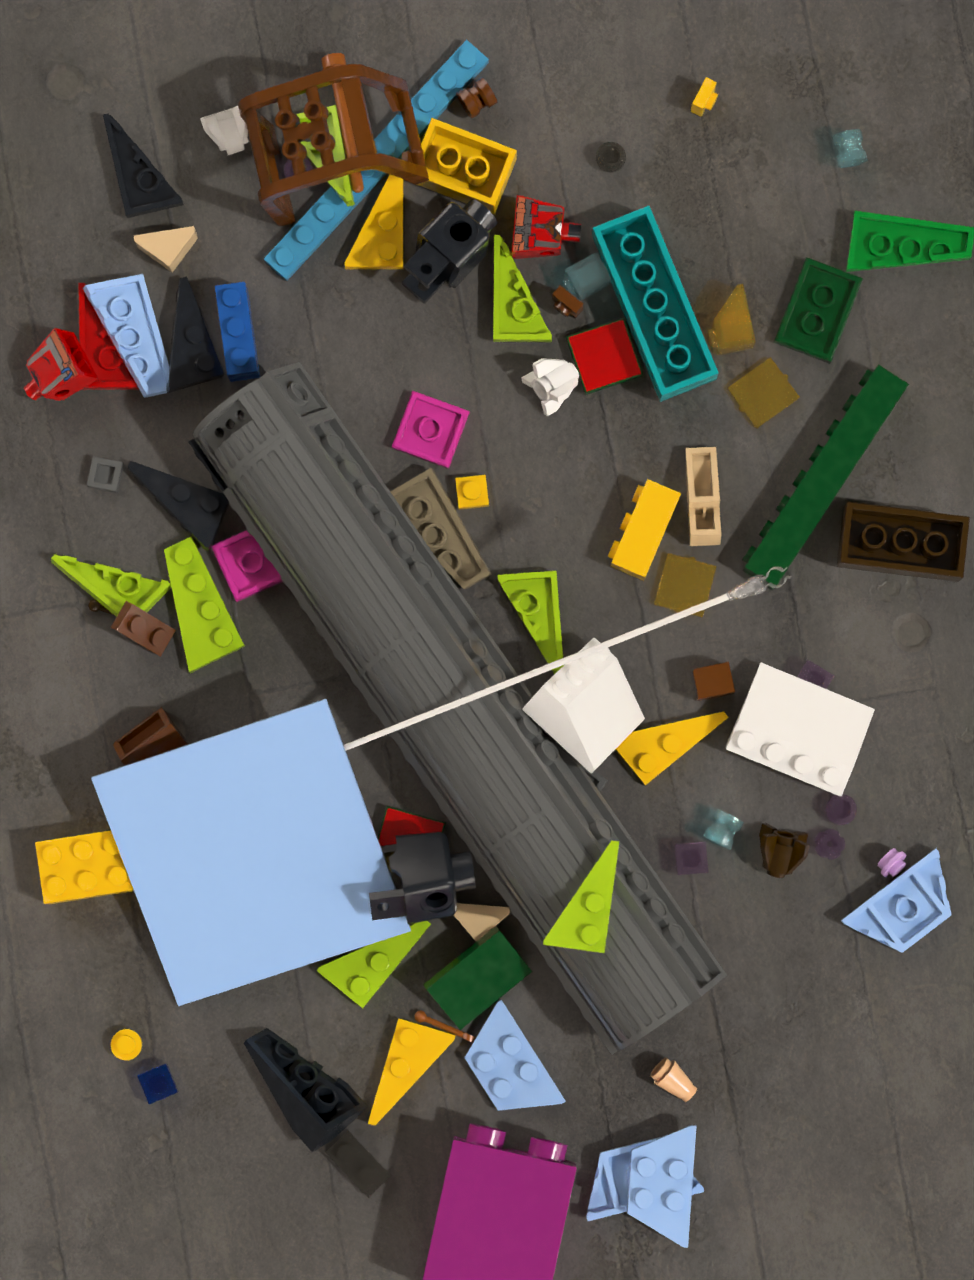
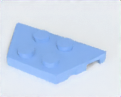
[841,849,951,953]
[465,1000,566,1111]
[627,1125,696,1248]
[586,1137,704,1221]

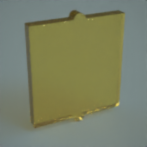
[727,357,800,429]
[654,553,717,618]

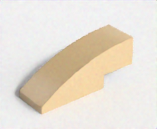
[685,447,721,546]

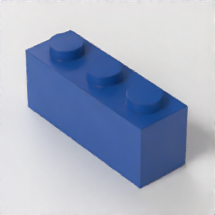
[215,282,260,382]

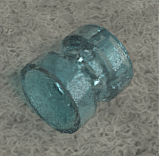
[832,129,868,168]
[703,809,744,850]

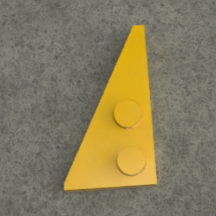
[345,175,403,269]
[615,711,728,785]
[368,1018,456,1126]

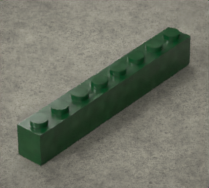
[742,364,909,590]

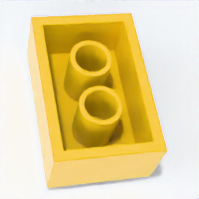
[416,118,517,214]
[35,830,134,904]

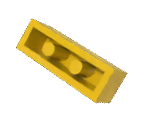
[608,479,681,581]

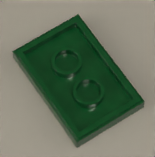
[774,257,863,364]
[423,926,532,1030]

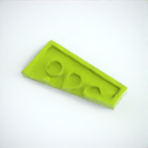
[164,537,245,673]

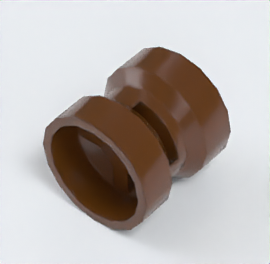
[456,77,498,119]

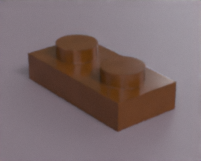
[111,601,176,657]

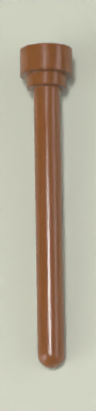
[321,53,364,193]

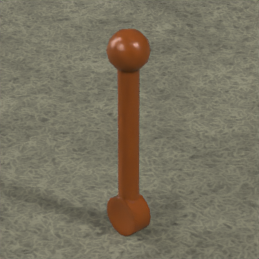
[414,1010,475,1043]

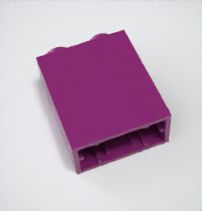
[423,1123,577,1280]

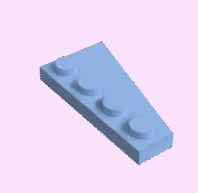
[83,274,170,398]

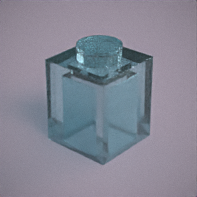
[562,252,612,301]

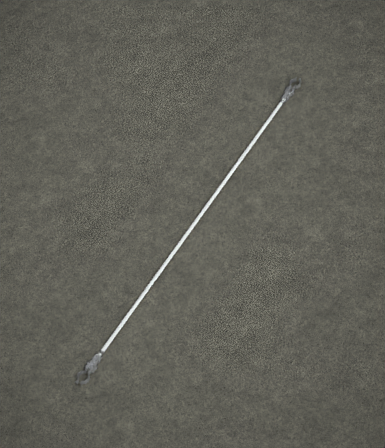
[344,567,792,751]

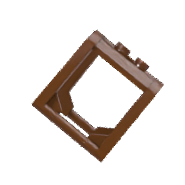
[238,64,429,226]

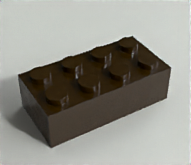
[837,502,970,582]

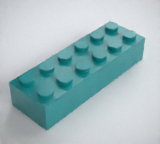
[592,206,719,402]

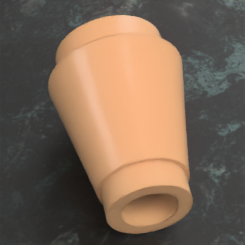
[650,1057,697,1102]

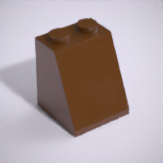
[113,707,189,766]

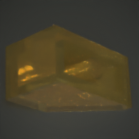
[708,284,756,355]

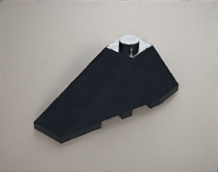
[244,1028,367,1152]

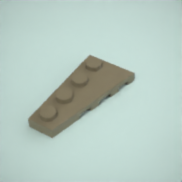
[390,468,492,590]

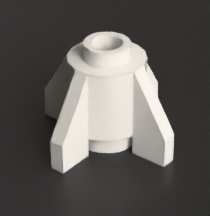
[200,106,249,155]
[521,358,579,416]

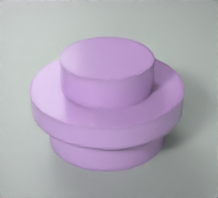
[877,848,906,877]

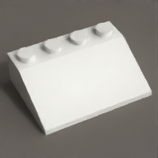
[522,637,645,774]
[725,662,875,796]

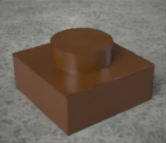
[552,285,584,319]

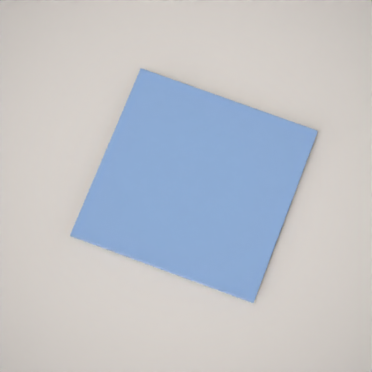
[91,699,411,1006]

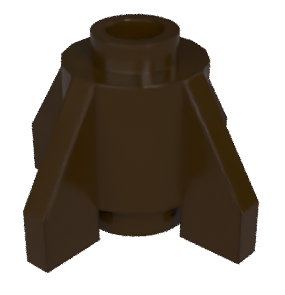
[759,823,810,878]

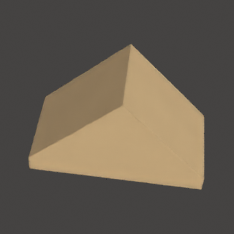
[134,226,198,273]
[454,903,510,942]

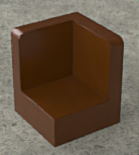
[693,662,735,702]

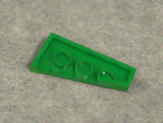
[846,211,974,272]

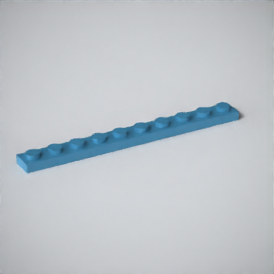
[264,40,489,281]

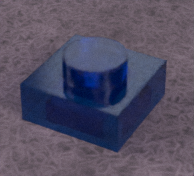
[137,1063,179,1104]

